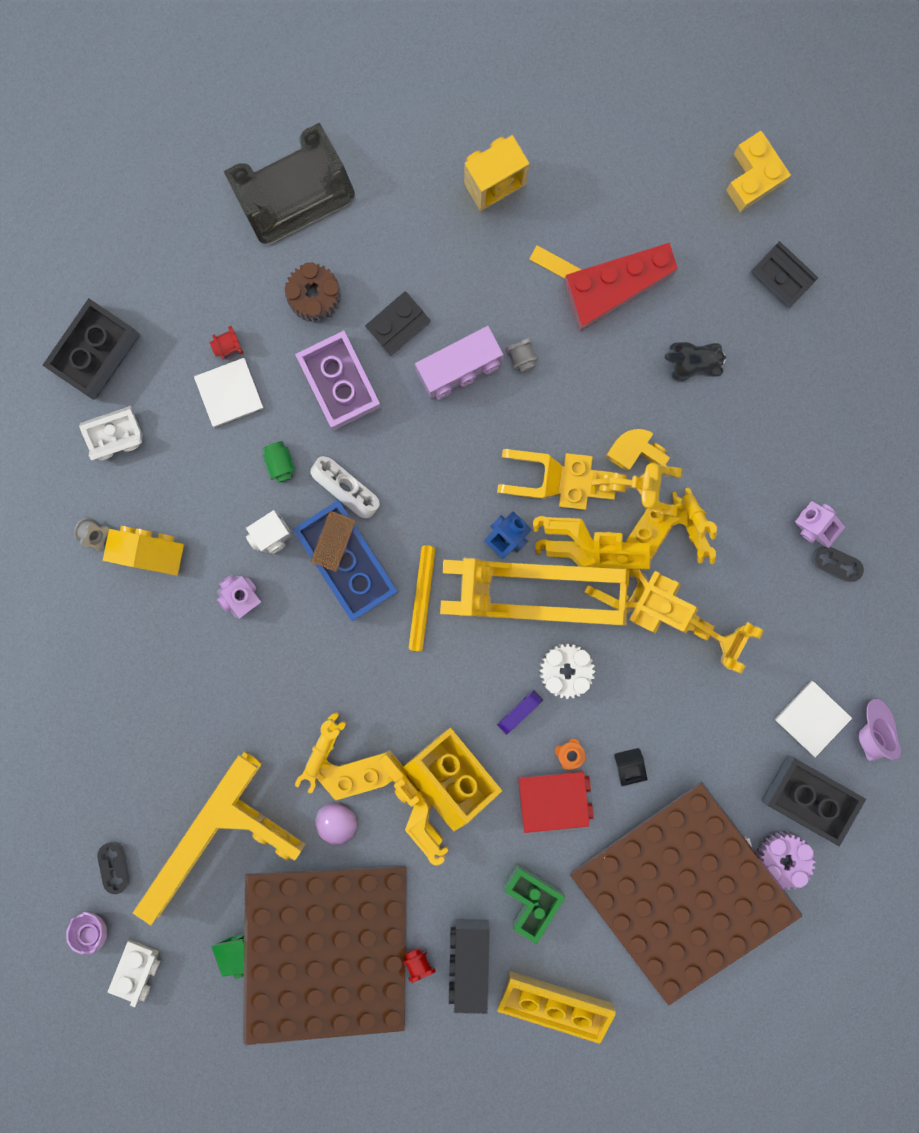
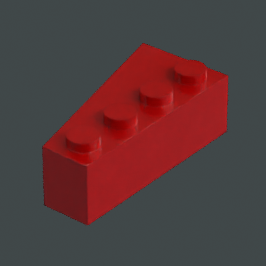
[564,243,678,331]

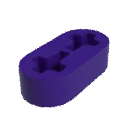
[497,690,543,735]

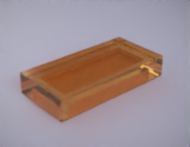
[310,511,356,572]

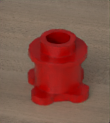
[209,326,243,360]
[402,948,436,983]

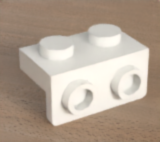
[79,406,143,461]

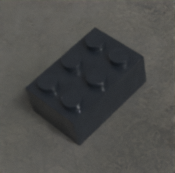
[42,298,139,400]
[762,755,866,847]
[449,919,489,1014]

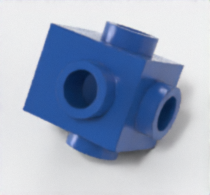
[484,511,532,559]

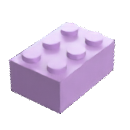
[415,326,503,400]
[295,331,381,431]

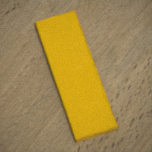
[529,246,581,279]

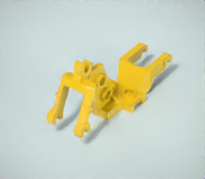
[497,449,683,517]
[533,488,717,569]
[584,568,764,675]
[295,712,449,865]

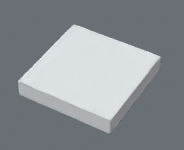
[194,358,264,428]
[774,681,852,757]

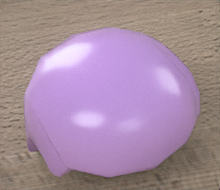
[315,802,358,845]
[66,912,107,955]

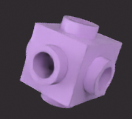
[795,501,845,548]
[216,575,261,619]

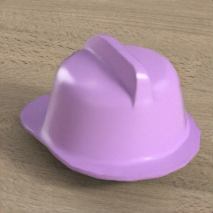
[859,699,901,761]

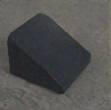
[614,748,648,787]

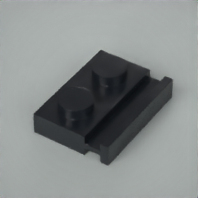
[751,241,818,307]
[365,291,431,356]

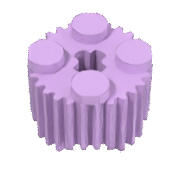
[756,831,816,890]

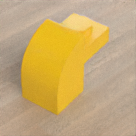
[605,429,670,472]

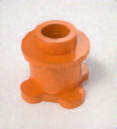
[555,738,586,770]

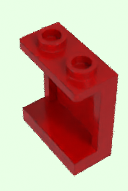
[518,770,594,833]

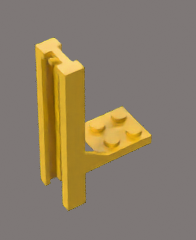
[440,558,630,625]
[133,751,306,925]

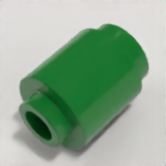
[262,441,296,483]

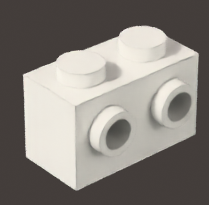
[246,510,294,554]

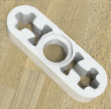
[310,456,380,518]

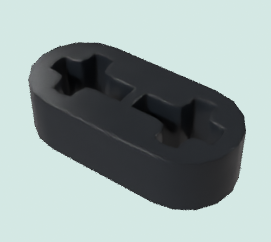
[812,547,864,582]
[97,842,129,894]

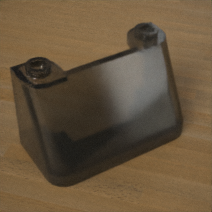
[223,122,355,244]

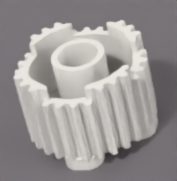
[539,643,595,699]

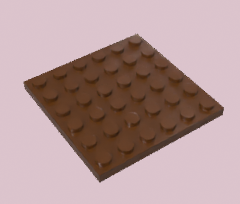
[570,781,802,1006]
[243,866,406,1045]

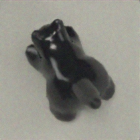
[664,342,727,382]

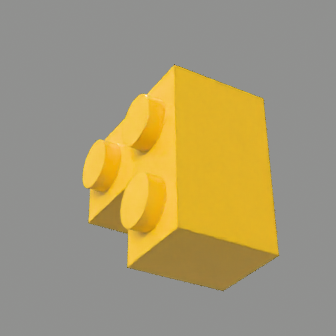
[726,131,791,212]
[102,526,184,576]

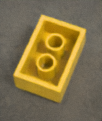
[464,135,530,211]
[402,727,502,832]

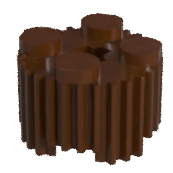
[285,262,341,322]

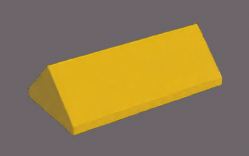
[497,970,616,1044]

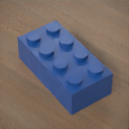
[293,500,398,621]

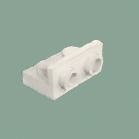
[108,940,161,1007]

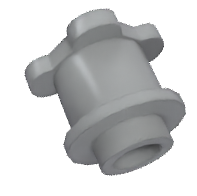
[506,338,539,372]
[74,517,109,551]

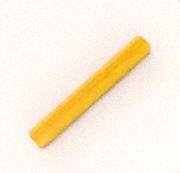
[408,545,436,652]

